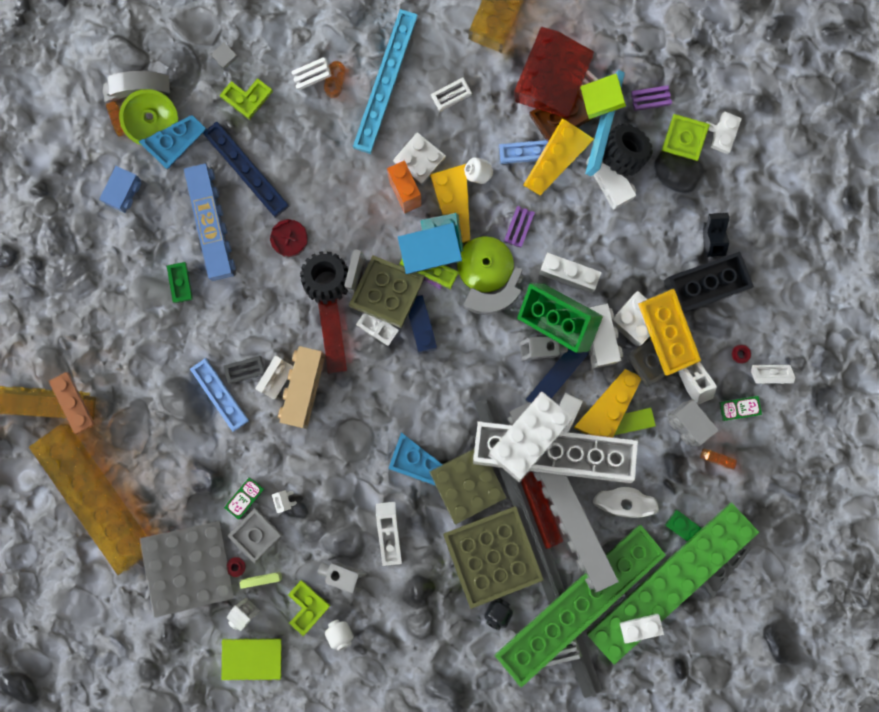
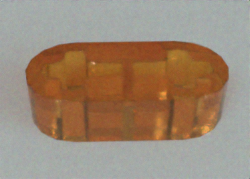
[324,61,345,98]
[106,101,126,137]
[700,449,737,470]

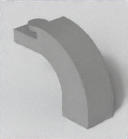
[103,71,170,104]
[463,267,524,315]

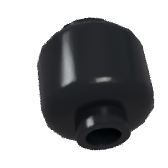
[484,599,513,630]

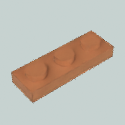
[49,372,95,434]

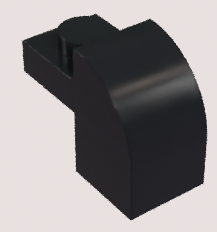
[703,213,730,257]

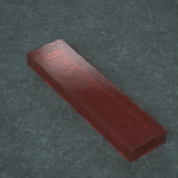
[318,299,347,374]
[521,471,564,549]

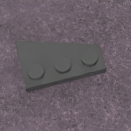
[703,544,751,598]

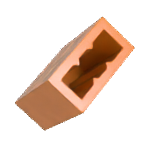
[387,160,421,214]

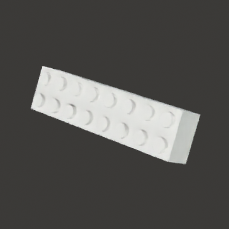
[473,422,638,483]

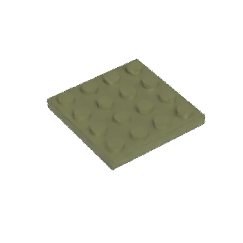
[443,506,543,609]

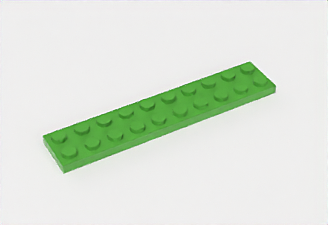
[587,502,759,665]
[494,525,666,688]

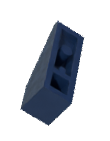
[408,295,437,354]

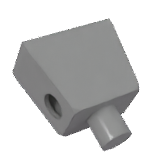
[520,337,568,361]
[318,562,367,593]

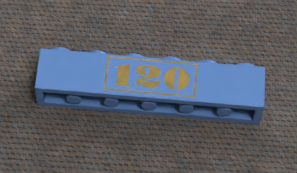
[184,163,236,281]

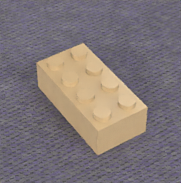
[278,346,326,429]

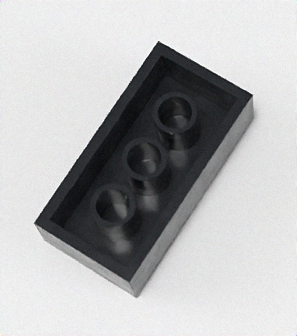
[664,252,754,313]

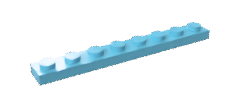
[353,9,418,154]

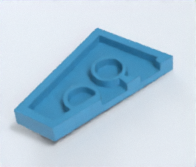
[139,115,207,169]
[388,432,442,486]

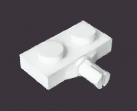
[706,112,742,154]

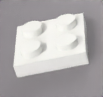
[393,133,446,185]

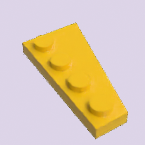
[523,119,594,195]
[430,164,470,244]
[574,369,641,438]

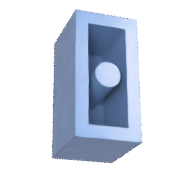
[99,166,141,213]

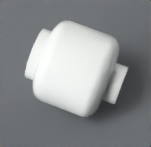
[464,157,493,184]
[325,619,354,651]

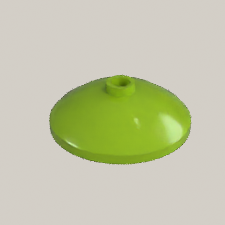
[119,89,178,145]
[457,236,514,293]

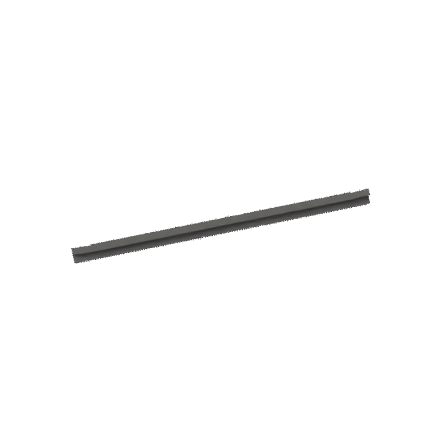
[474,396,603,698]

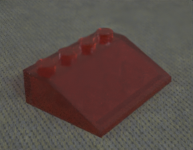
[514,26,594,118]

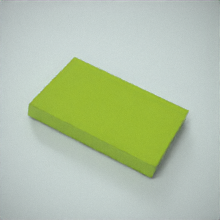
[221,638,282,680]

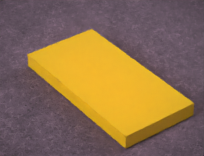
[638,289,701,376]

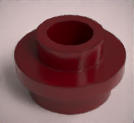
[731,345,751,364]
[226,557,246,577]

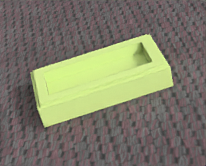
[240,572,282,589]

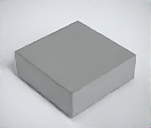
[211,42,238,69]

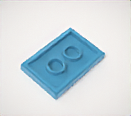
[398,223,462,274]

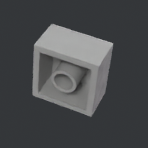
[667,400,719,446]

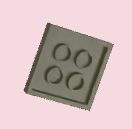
[349,255,425,328]
[429,448,506,525]

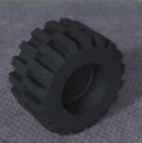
[603,123,653,176]
[300,251,348,304]

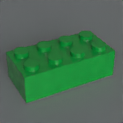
[517,283,603,353]

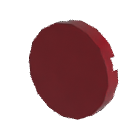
[270,219,308,257]

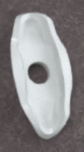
[593,487,659,518]

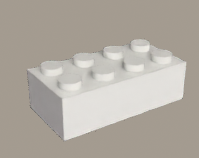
[489,392,573,482]

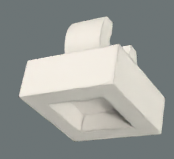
[272,490,297,513]

